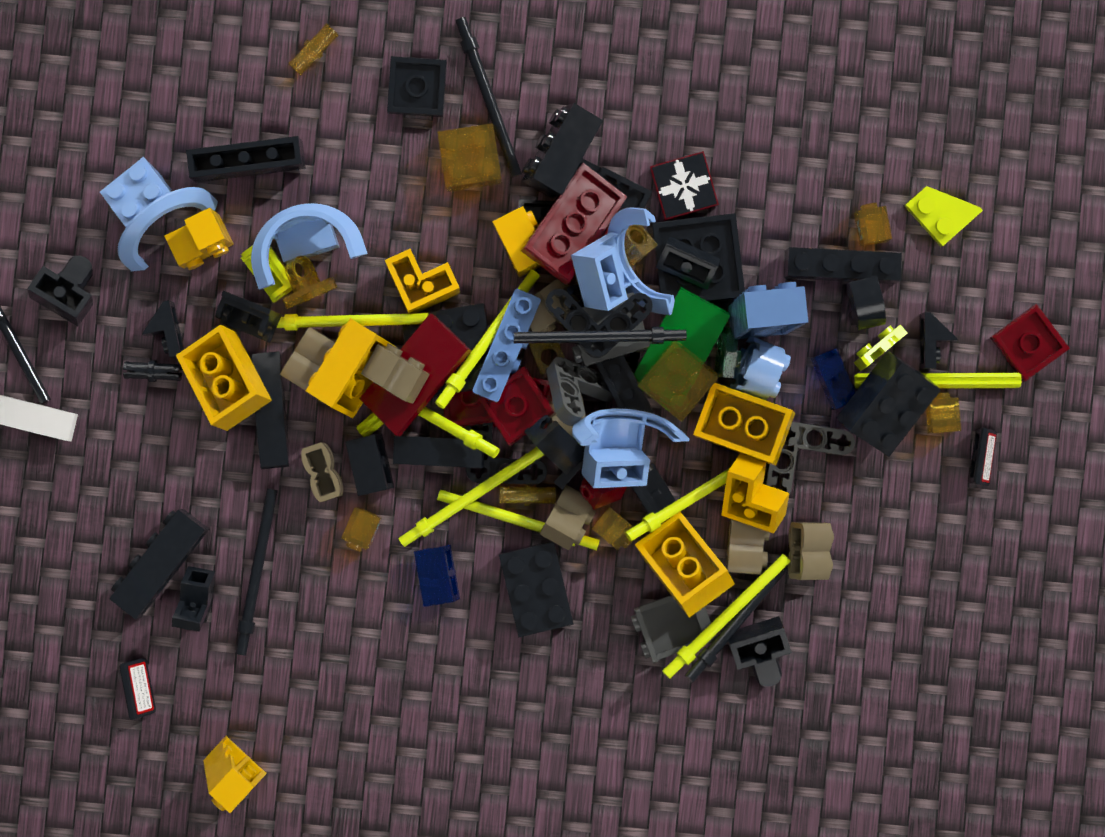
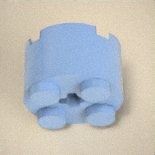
[730,337,791,400]

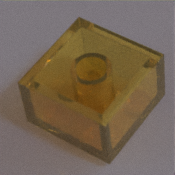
[437,123,502,192]
[637,341,718,422]

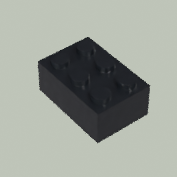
[522,103,603,198]
[836,350,941,457]
[499,541,574,638]

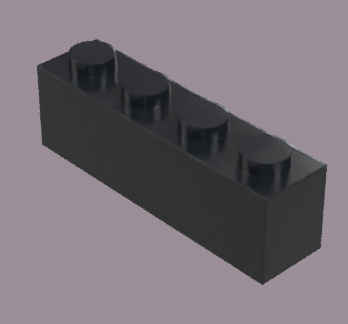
[186,136,306,183]
[784,247,902,284]
[109,509,210,620]

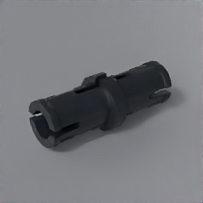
[123,360,183,382]

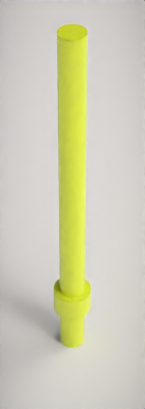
[435,270,540,409]
[277,313,429,331]
[418,406,500,458]
[399,447,544,547]
[625,468,730,542]
[437,489,600,551]
[662,554,790,679]

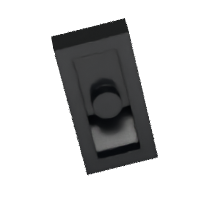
[142,300,184,359]
[919,312,958,370]

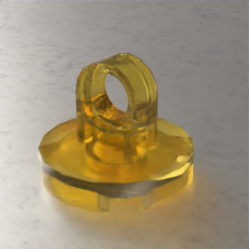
[282,256,337,309]

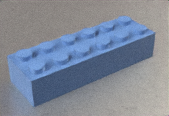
[728,282,808,340]

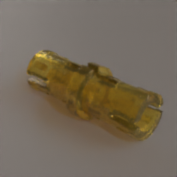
[288,23,339,76]
[499,484,556,506]

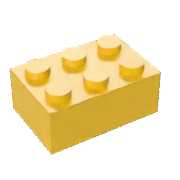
[306,318,396,418]
[176,324,272,431]
[693,382,795,466]
[635,512,735,618]

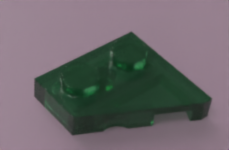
[713,327,741,378]

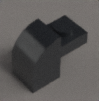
[846,276,886,331]
[172,566,216,632]

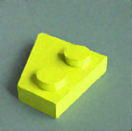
[904,186,983,247]
[854,325,907,371]

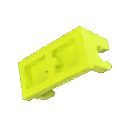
[241,245,299,303]

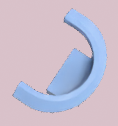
[100,157,218,271]
[251,203,368,290]
[571,208,675,315]
[572,409,689,488]

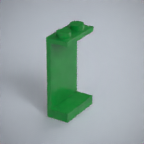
[634,287,730,405]

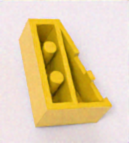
[203,736,267,813]

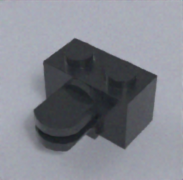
[27,256,93,327]
[728,616,792,687]

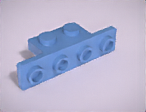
[472,289,541,402]

